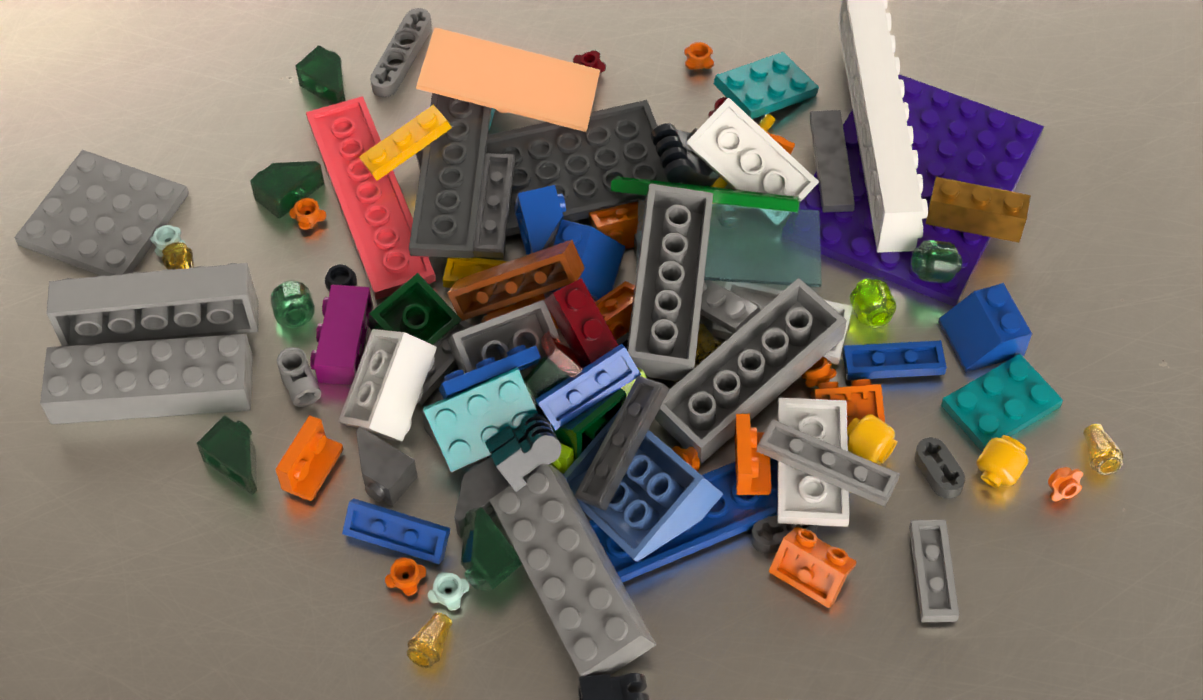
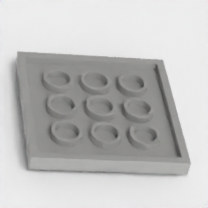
[14,150,189,276]

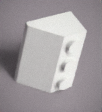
[338,329,437,442]

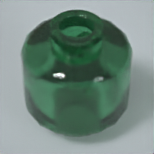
[911,240,962,283]
[270,280,315,328]

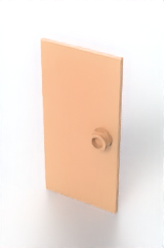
[416,27,600,132]

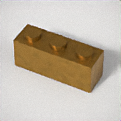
[926,177,1031,243]

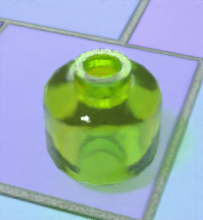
[849,279,897,328]

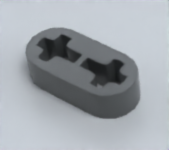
[914,437,965,499]
[751,515,817,554]

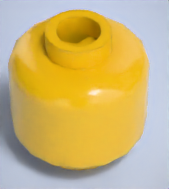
[847,414,897,464]
[976,435,1029,488]

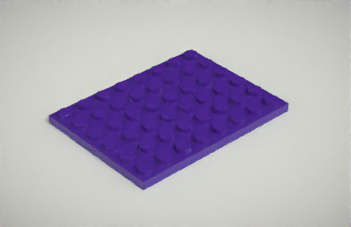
[781,74,1044,307]

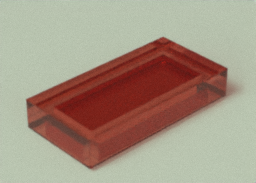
[541,331,583,378]

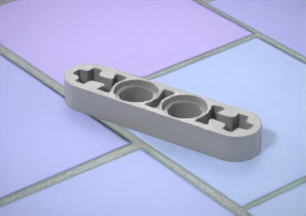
[370,8,432,97]

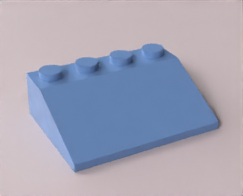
[563,408,723,562]

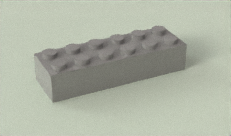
[627,184,713,382]
[47,263,258,346]
[655,278,847,464]
[40,334,253,424]
[490,464,656,677]

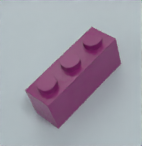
[310,284,373,385]

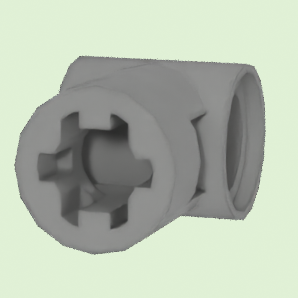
[277,347,321,407]

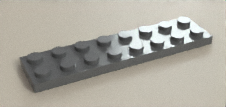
[409,93,492,258]

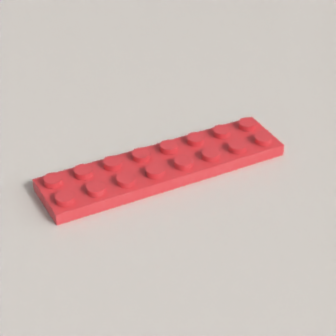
[306,96,436,300]

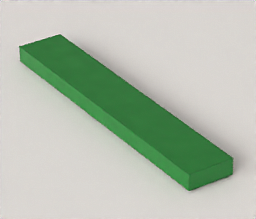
[611,176,801,212]

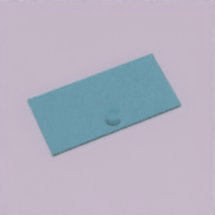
[636,199,822,287]

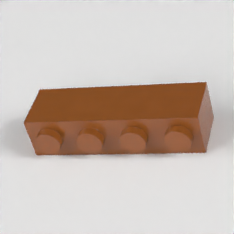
[447,240,585,321]

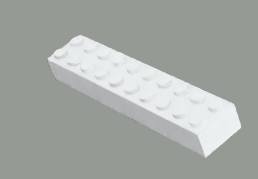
[838,0,928,253]

